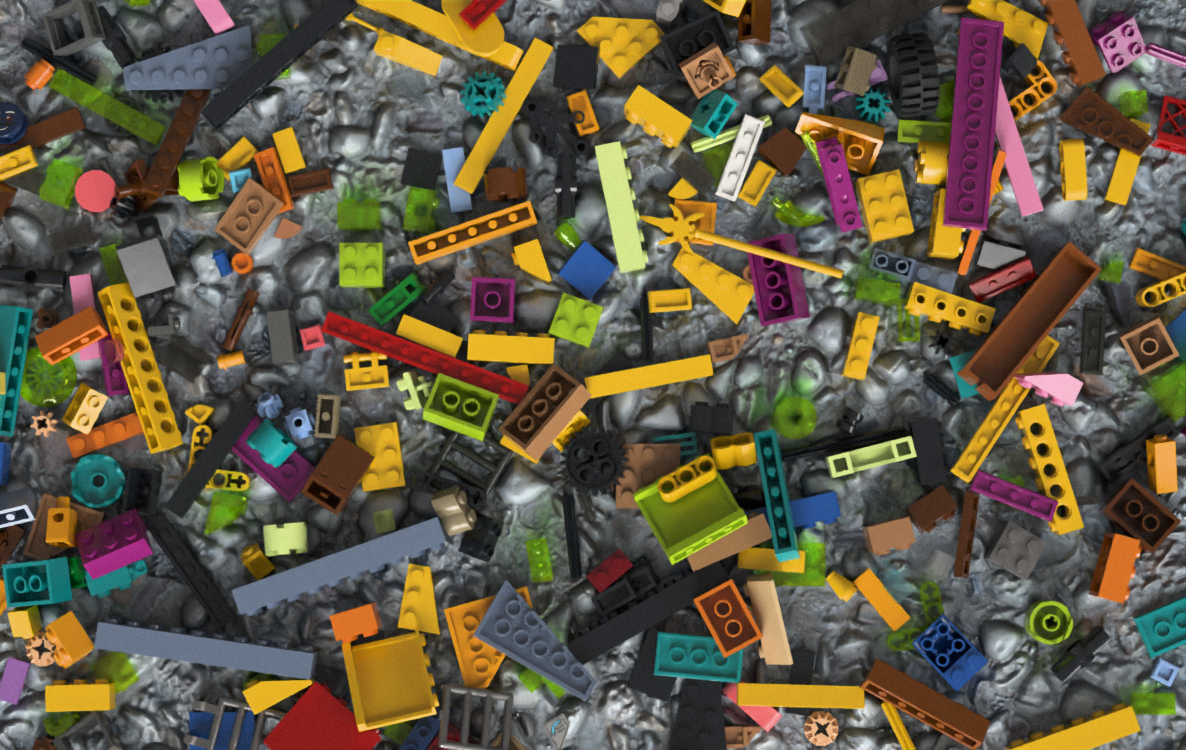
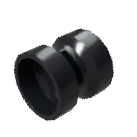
[835,407,864,436]

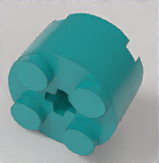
[245,418,298,468]

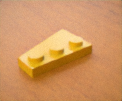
[398,563,440,635]

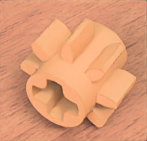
[30,411,59,437]

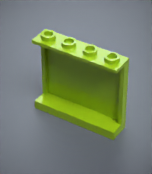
[633,453,748,565]

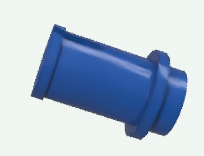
[212,249,234,277]

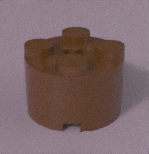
[483,167,528,203]

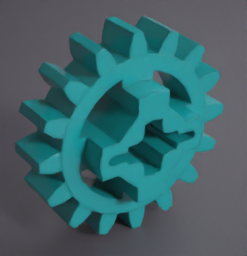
[460,71,507,118]

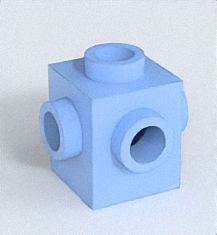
[284,407,316,440]

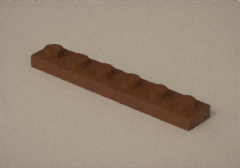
[141,89,211,198]

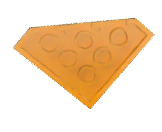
[444,586,533,688]

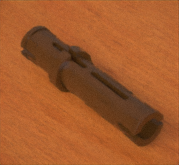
[221,288,260,352]

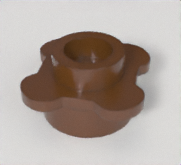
[36,308,59,329]

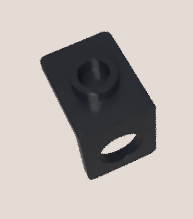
[131,211,163,238]

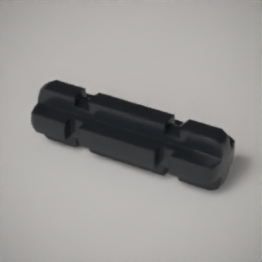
[923,373,961,406]

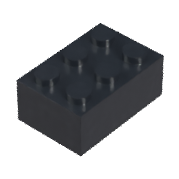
[657,10,735,77]

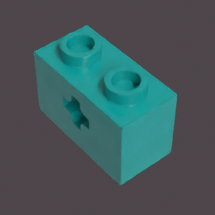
[690,89,738,139]

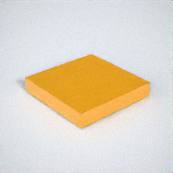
[671,199,717,246]

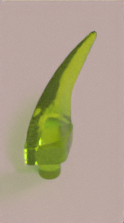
[770,197,825,227]

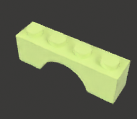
[825,436,917,478]

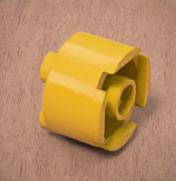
[914,141,949,185]

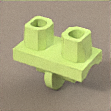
[396,370,434,410]

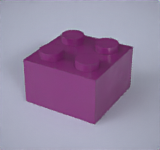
[470,277,516,324]

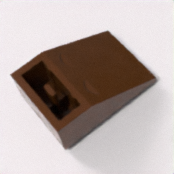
[301,434,375,515]

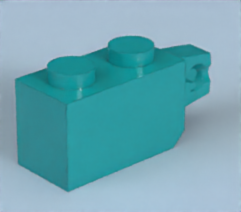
[85,560,149,598]

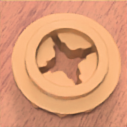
[25,632,57,666]
[804,711,839,746]

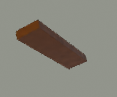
[0,107,86,155]
[953,491,980,578]

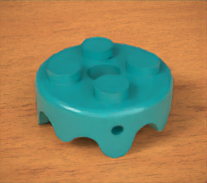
[71,454,126,508]

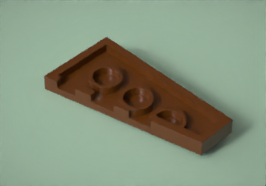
[1059,86,1154,157]

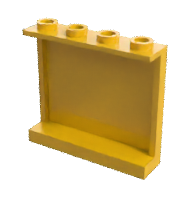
[341,627,439,732]

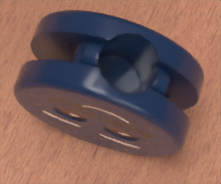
[0,102,28,144]

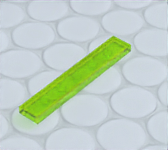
[49,68,167,146]

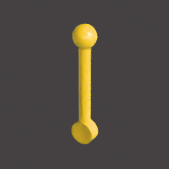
[346,13,385,35]

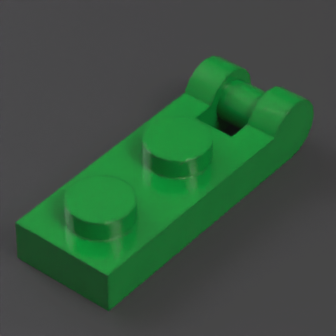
[368,272,427,327]

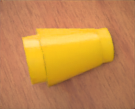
[825,571,858,602]

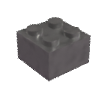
[984,521,1048,580]

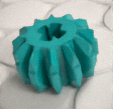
[855,87,891,123]

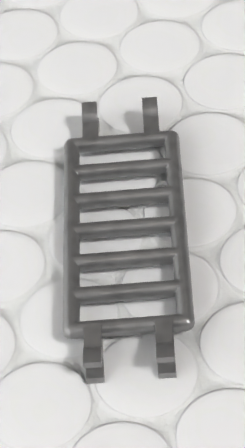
[183,696,289,750]

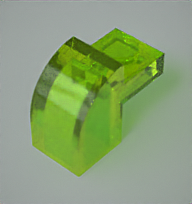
[518,668,565,699]

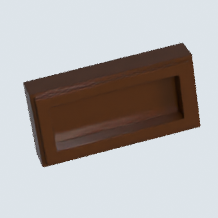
[287,168,334,198]

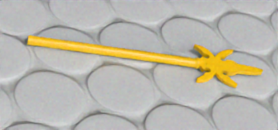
[639,204,844,278]

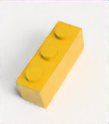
[841,312,880,381]
[45,678,116,712]

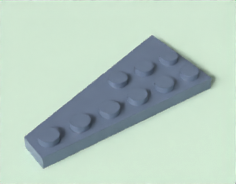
[123,25,253,90]
[473,579,597,701]

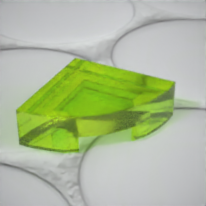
[1098,262,1124,284]

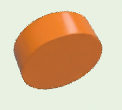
[231,252,254,274]

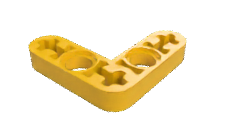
[188,425,251,491]

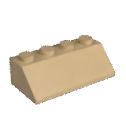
[743,571,793,665]

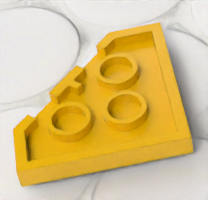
[577,17,665,79]

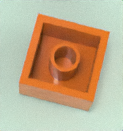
[329,602,383,643]

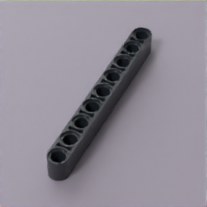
[201,0,358,129]

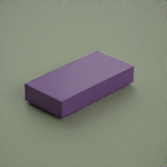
[0,657,31,705]

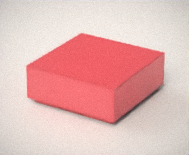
[299,324,326,351]

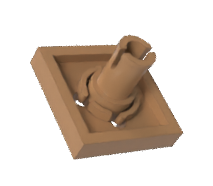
[678,42,734,99]

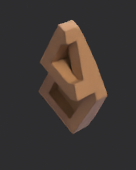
[706,334,749,363]
[724,726,761,749]

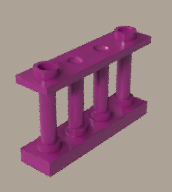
[815,136,863,233]

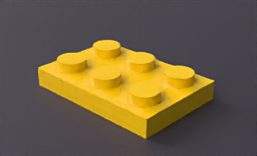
[354,422,406,492]

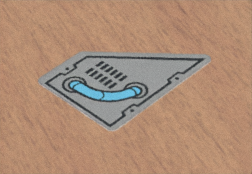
[543,714,570,750]

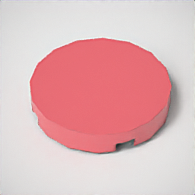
[75,170,117,213]

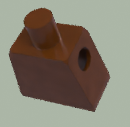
[757,127,807,178]

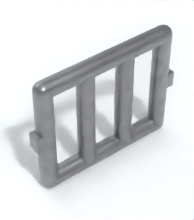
[437,683,514,750]

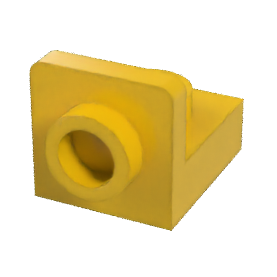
[240,543,275,580]

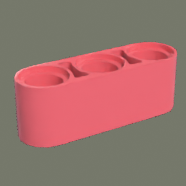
[721,679,782,732]

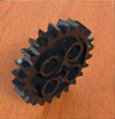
[560,426,630,497]

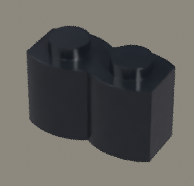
[688,401,734,435]

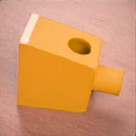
[46,496,78,548]

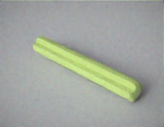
[691,115,772,153]

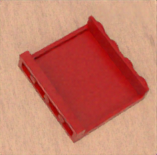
[263,681,381,750]

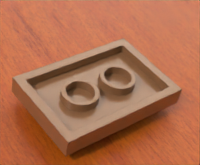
[214,178,284,255]

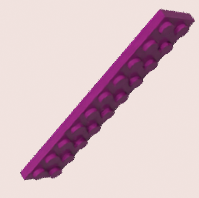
[942,17,1004,231]

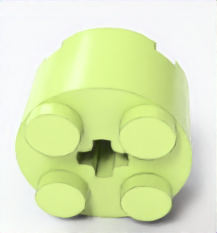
[263,522,308,557]

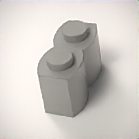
[656,0,686,28]

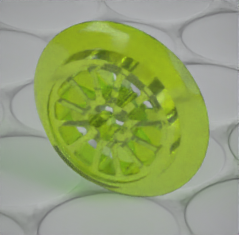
[20,347,77,407]

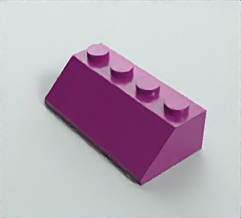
[747,233,810,326]

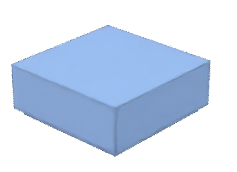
[1149,657,1179,687]

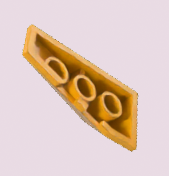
[795,112,885,176]

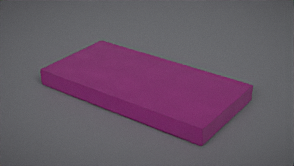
[232,414,316,502]

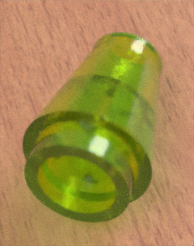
[553,221,582,252]

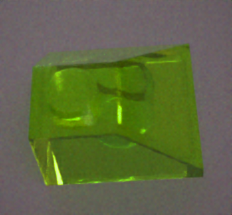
[204,491,248,535]

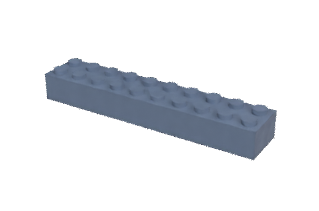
[231,517,449,617]
[94,616,319,680]

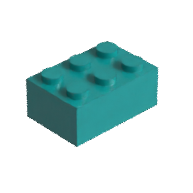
[2,557,72,608]

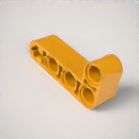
[1009,60,1057,121]

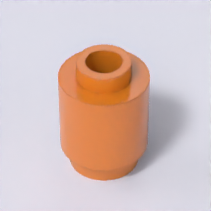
[24,58,55,91]

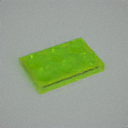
[760,543,825,586]

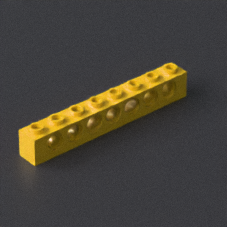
[97,282,183,454]

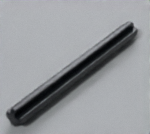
[781,426,906,461]

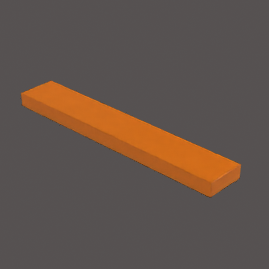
[957,149,1007,276]

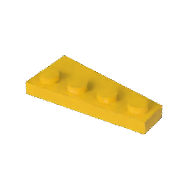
[966,0,1049,60]
[672,247,755,325]

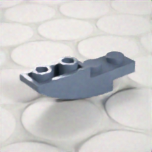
[869,248,958,294]

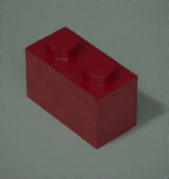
[586,548,633,593]

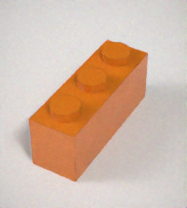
[35,306,108,365]

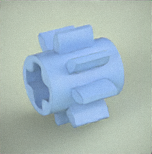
[255,392,283,419]

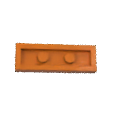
[253,147,295,214]

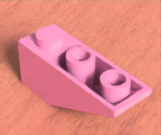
[1014,371,1083,407]

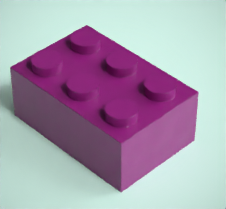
[75,508,154,580]

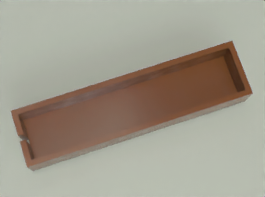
[956,241,1102,401]

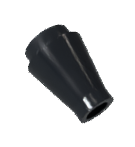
[732,487,764,508]

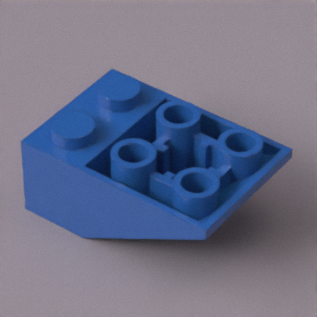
[911,614,988,691]

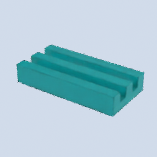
[653,432,698,456]

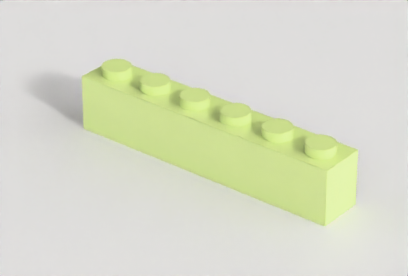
[595,141,648,273]

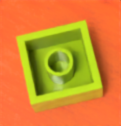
[339,243,385,288]
[549,292,604,349]

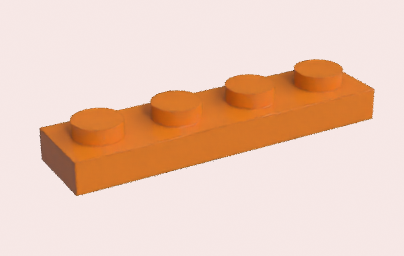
[66,412,144,459]

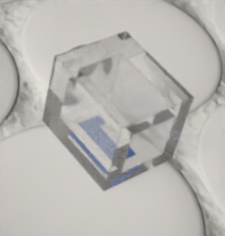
[922,548,956,583]

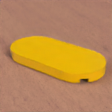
[441,0,505,57]

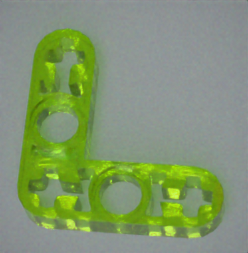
[886,581,945,651]

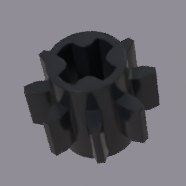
[110,195,137,220]
[928,329,955,355]

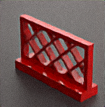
[1151,95,1186,155]

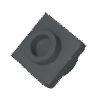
[148,312,181,338]

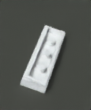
[715,114,765,202]

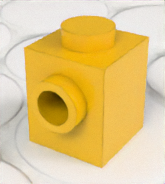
[8,605,43,639]

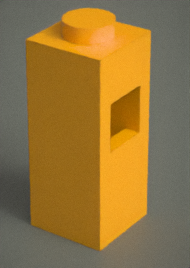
[1146,434,1178,494]

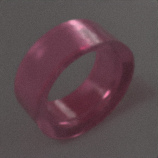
[104,339,124,363]

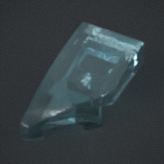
[882,559,915,604]

